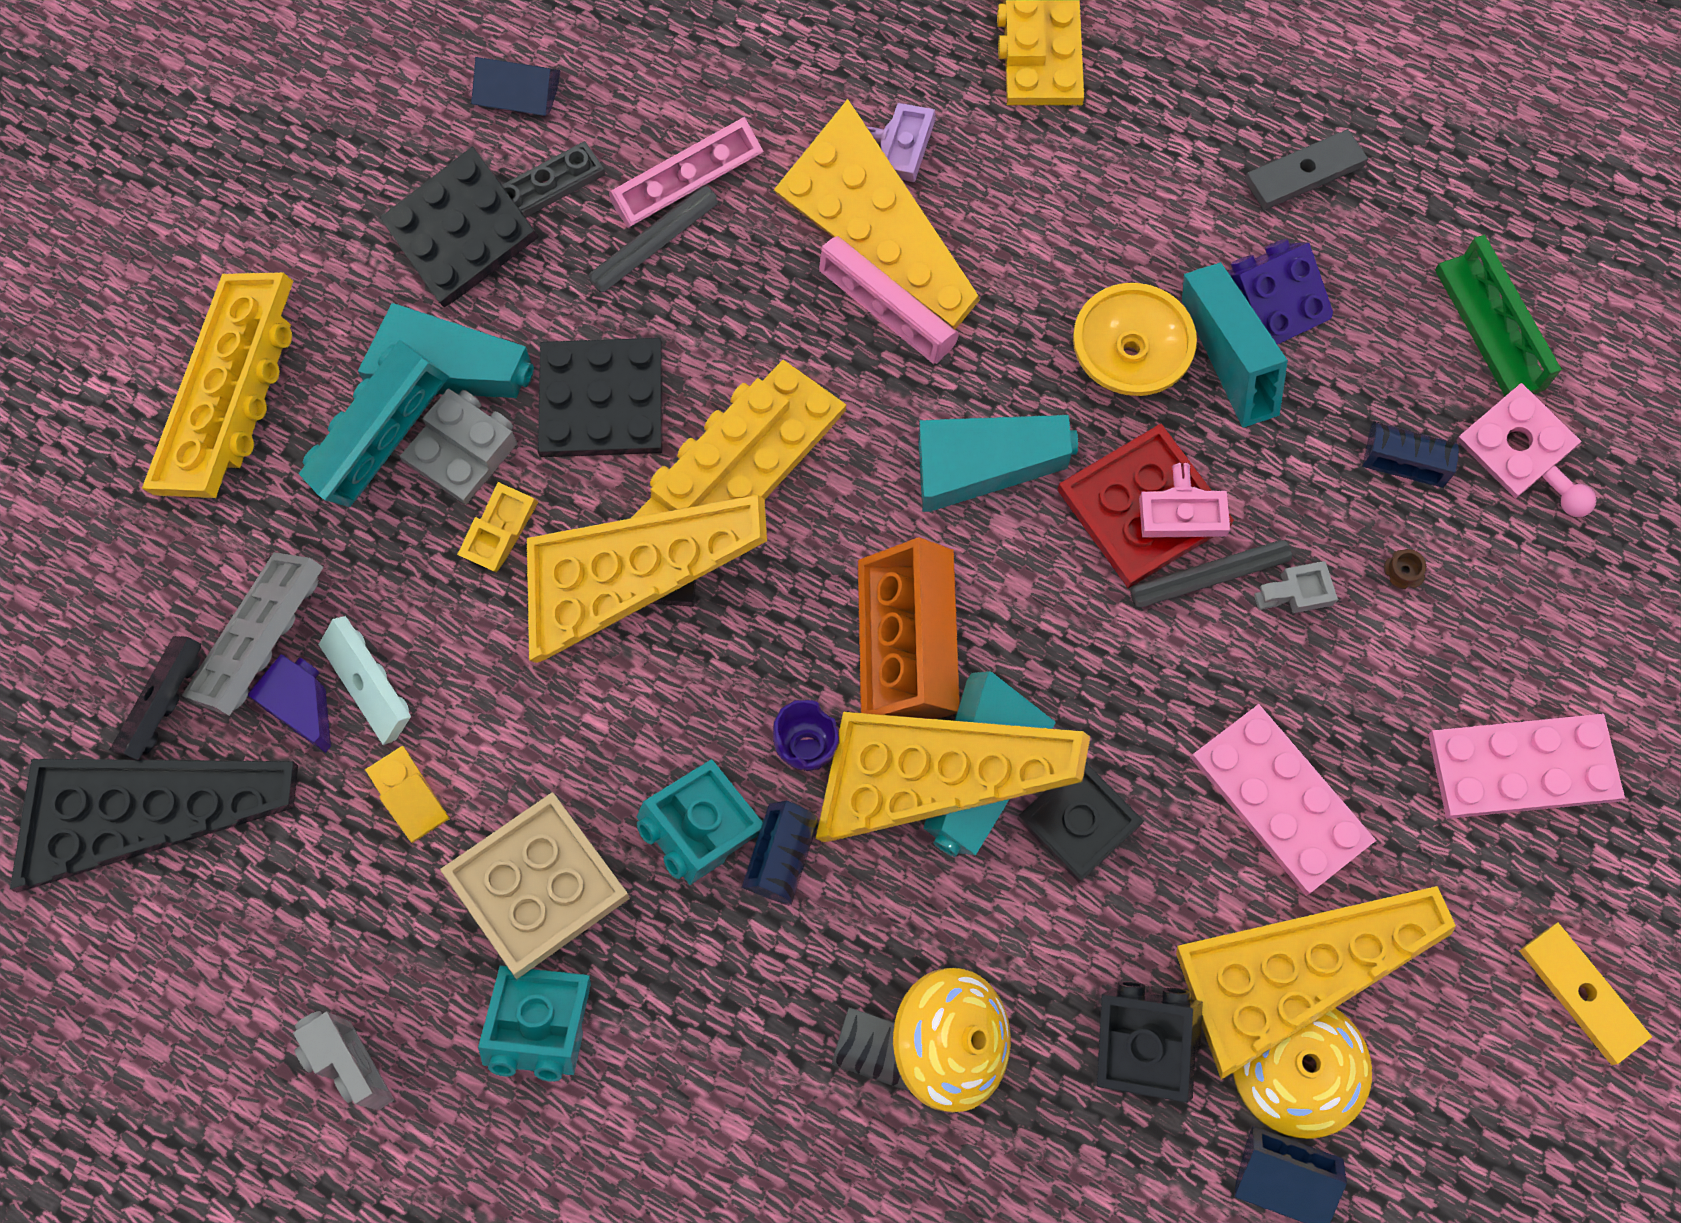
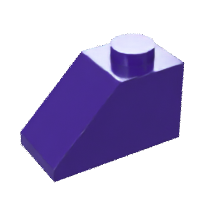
[248,654,331,753]

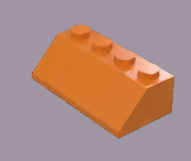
[858,537,960,719]

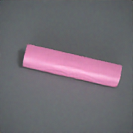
[609,117,764,227]
[819,236,959,364]

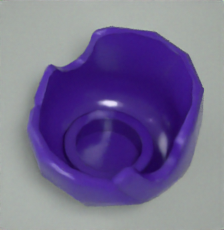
[773,700,839,771]

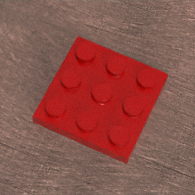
[1057,424,1234,589]

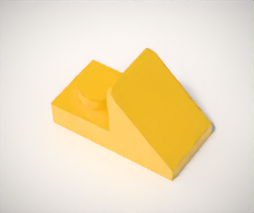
[365,746,450,843]

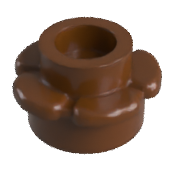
[1384,549,1427,589]

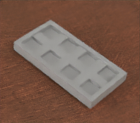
[182,552,323,716]

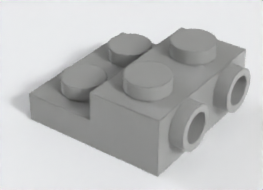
[400,388,517,505]
[293,1011,394,1111]

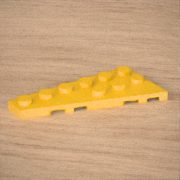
[774,99,980,330]
[527,495,767,663]
[815,712,1090,842]
[1176,886,1456,1080]

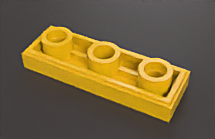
[1518,922,1652,1065]

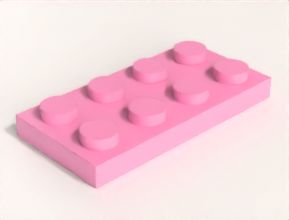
[1190,704,1377,896]
[1428,714,1625,819]

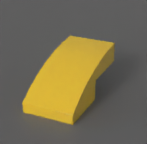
[457,482,539,573]

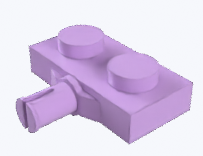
[866,103,936,182]

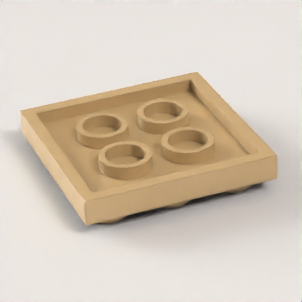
[440,792,630,980]

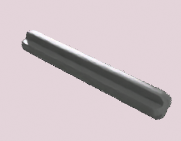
[589,185,718,292]
[1130,540,1292,607]

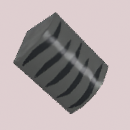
[832,1007,910,1092]

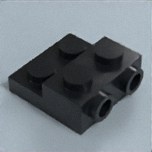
[1097,981,1203,1103]

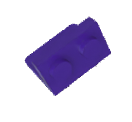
[1227,239,1333,345]

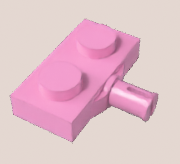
[1139,463,1230,537]

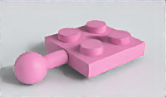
[1456,383,1596,517]

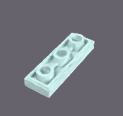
[318,616,411,745]

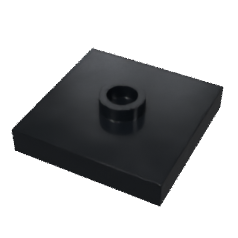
[1017,762,1144,883]

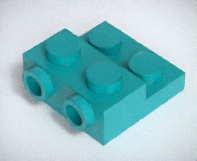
[636,759,763,885]
[478,966,591,1082]

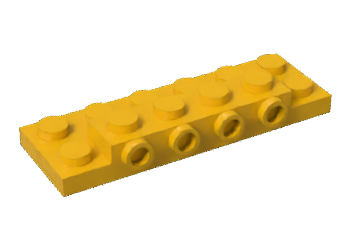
[997,0,1084,105]
[142,272,294,498]
[630,360,846,519]

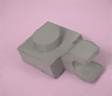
[1254,561,1338,613]

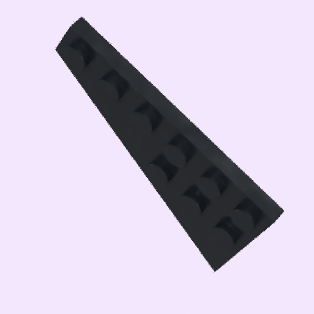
[10,759,298,893]

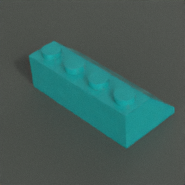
[299,340,450,507]

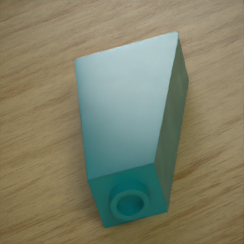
[1182,262,1288,428]
[358,303,534,398]
[918,415,1078,512]
[923,671,1056,857]

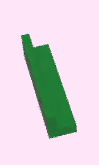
[1435,234,1562,396]

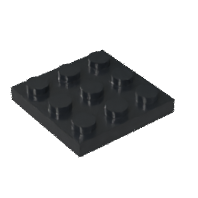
[380,146,539,307]
[538,337,662,457]

